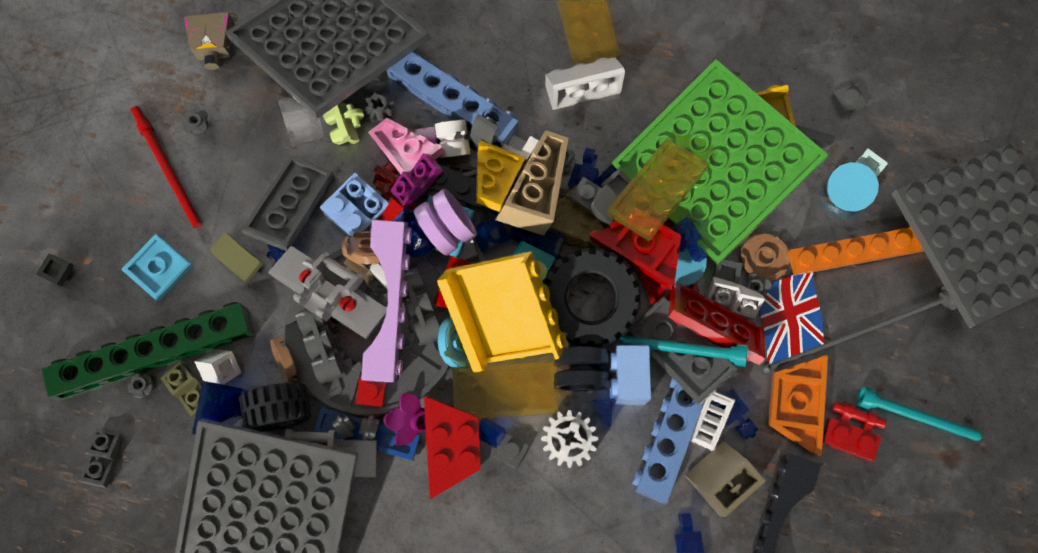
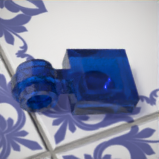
[713,389,758,440]

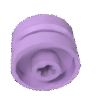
[414,188,477,256]

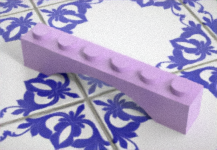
[361,220,412,382]

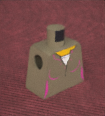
[184,12,235,70]

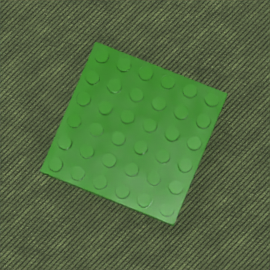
[611,59,828,265]

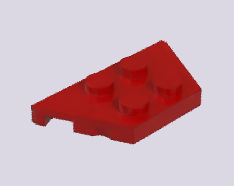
[589,210,681,290]
[424,396,481,498]

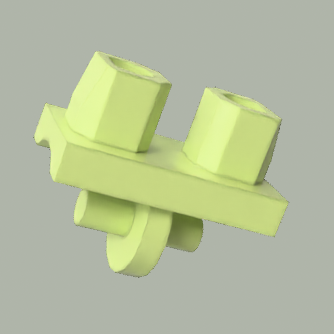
[323,103,364,145]

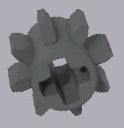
[364,92,394,122]

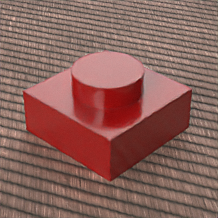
[356,377,387,407]

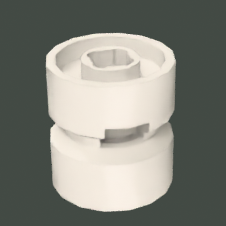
[435,120,470,158]

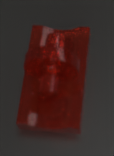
[373,161,400,201]

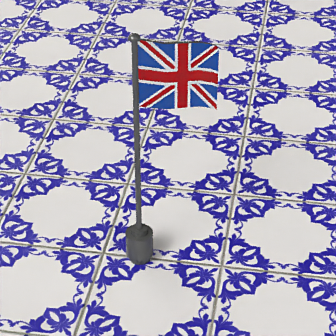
[759,272,957,373]

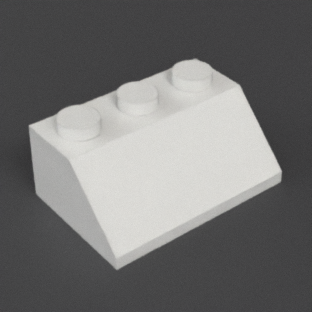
[545,57,625,110]

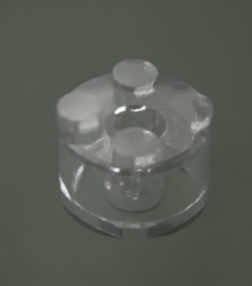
[277,96,324,147]

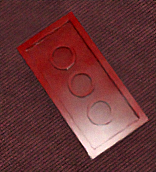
[668,281,765,365]

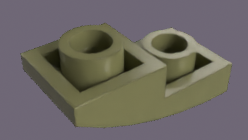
[210,232,263,283]
[161,361,216,419]

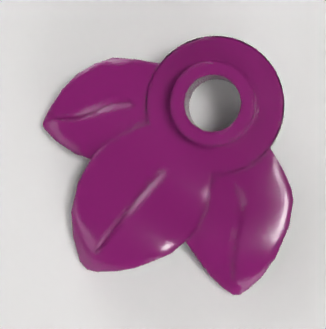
[384,393,425,446]

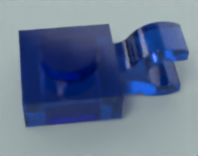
[568,147,599,189]
[670,217,707,263]
[673,513,704,553]

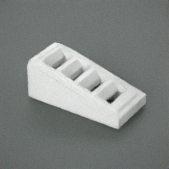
[690,391,736,451]

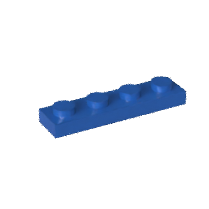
[313,407,421,461]

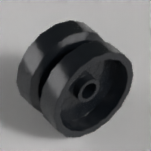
[554,347,611,392]

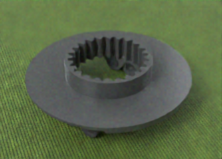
[285,248,451,416]

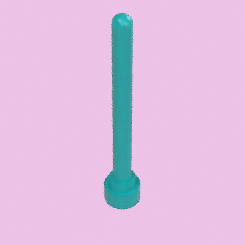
[620,336,748,367]
[857,386,983,441]

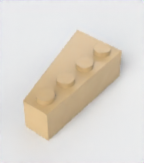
[496,130,569,235]

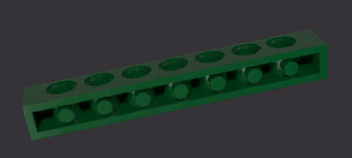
[41,302,255,401]

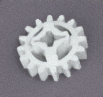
[541,410,598,468]

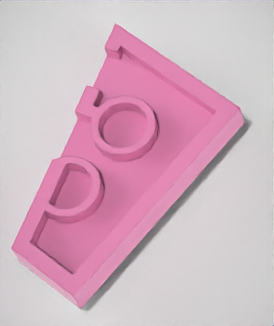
[368,118,446,174]

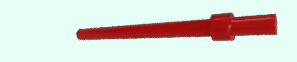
[130,106,202,229]

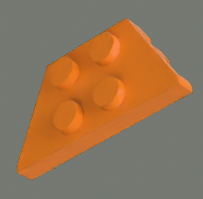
[768,356,828,456]

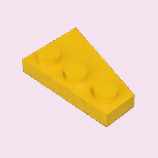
[476,140,525,212]

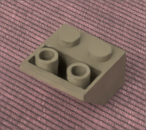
[684,441,766,517]

